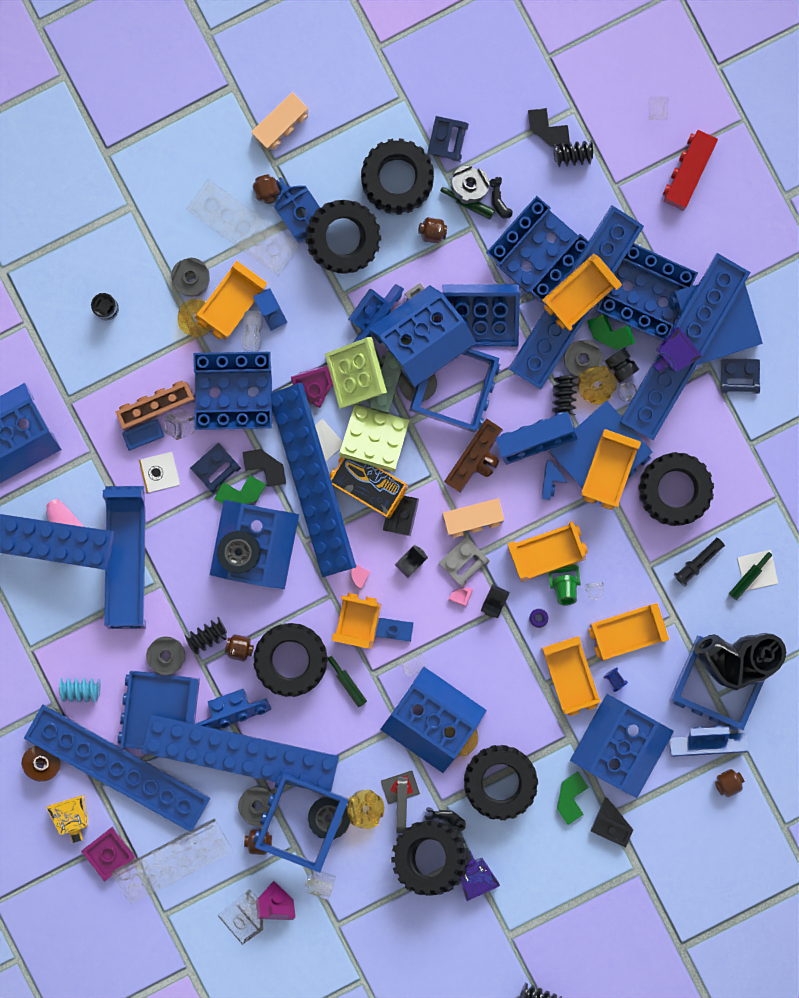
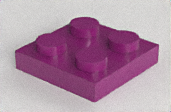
[81,826,136,882]

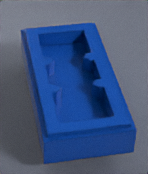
[122,419,165,451]
[375,618,414,642]

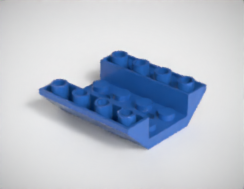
[486,196,588,304]
[596,243,698,341]
[368,285,476,388]
[193,351,273,430]
[0,383,62,483]
[209,500,299,590]
[380,666,487,773]
[570,694,674,798]

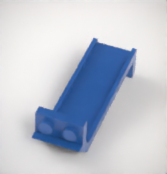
[102,486,146,629]

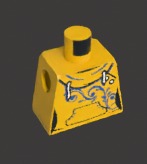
[47,794,88,843]

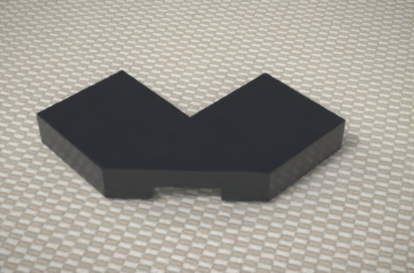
[528,108,570,147]
[242,449,286,487]

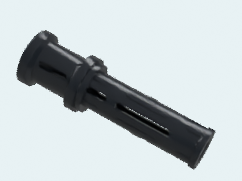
[673,537,725,587]

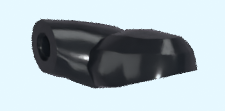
[694,633,787,691]

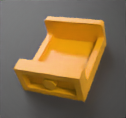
[332,593,382,649]

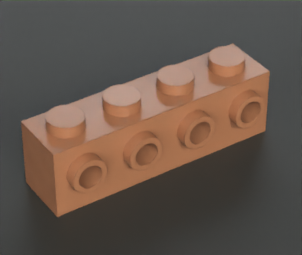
[115,381,196,431]

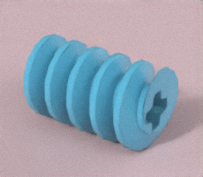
[59,677,101,703]

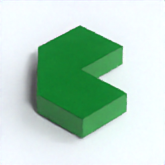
[587,314,635,350]
[214,475,266,504]
[557,771,589,825]

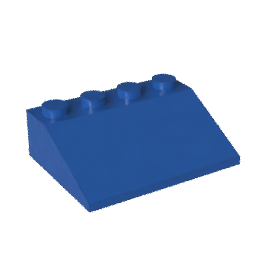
[442,284,520,346]

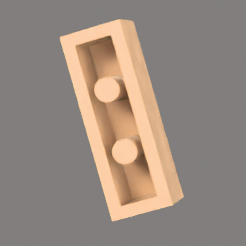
[251,92,309,151]
[442,498,504,538]

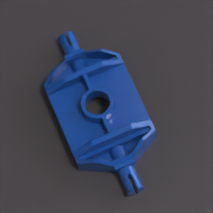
[274,177,320,243]

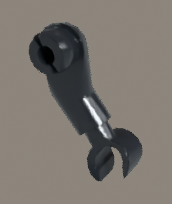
[489,177,513,219]
[424,807,466,831]

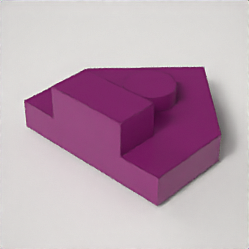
[290,365,333,408]
[256,881,296,920]

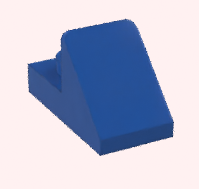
[253,288,288,331]
[541,460,568,500]

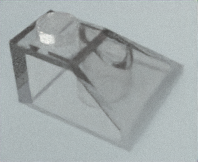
[218,889,264,945]

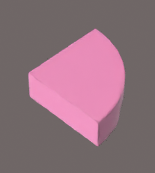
[351,564,370,588]
[448,587,473,607]

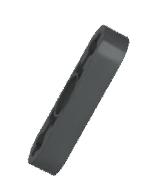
[396,777,408,833]

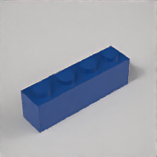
[496,412,578,465]

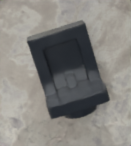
[395,544,428,578]
[481,584,510,618]

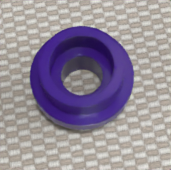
[529,609,549,628]

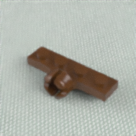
[444,418,503,493]

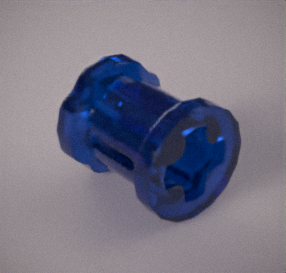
[603,667,628,692]

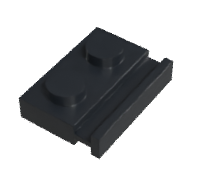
[383,496,419,537]

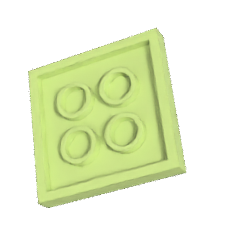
[325,337,387,409]
[339,404,410,472]

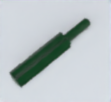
[440,187,495,220]
[729,552,772,600]
[328,656,367,708]

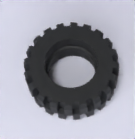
[361,138,434,215]
[305,200,381,274]
[638,452,714,526]
[253,623,328,697]
[464,745,538,821]
[391,821,469,896]

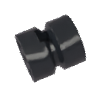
[91,293,119,321]
[604,347,640,383]

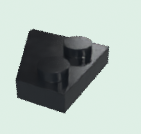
[590,797,633,848]

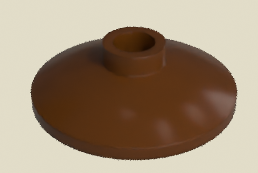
[21,746,60,782]

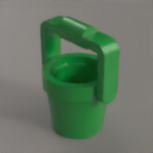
[548,565,581,606]

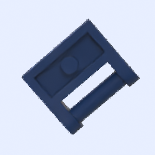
[427,116,469,161]
[720,359,760,394]
[190,443,241,493]

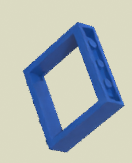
[409,348,501,432]
[670,635,765,732]
[253,773,349,873]

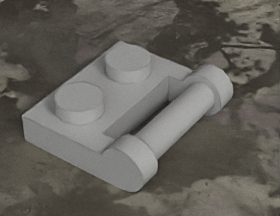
[439,536,490,587]

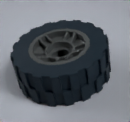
[217,531,261,574]
[308,797,350,840]

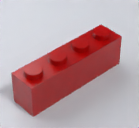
[662,130,718,211]

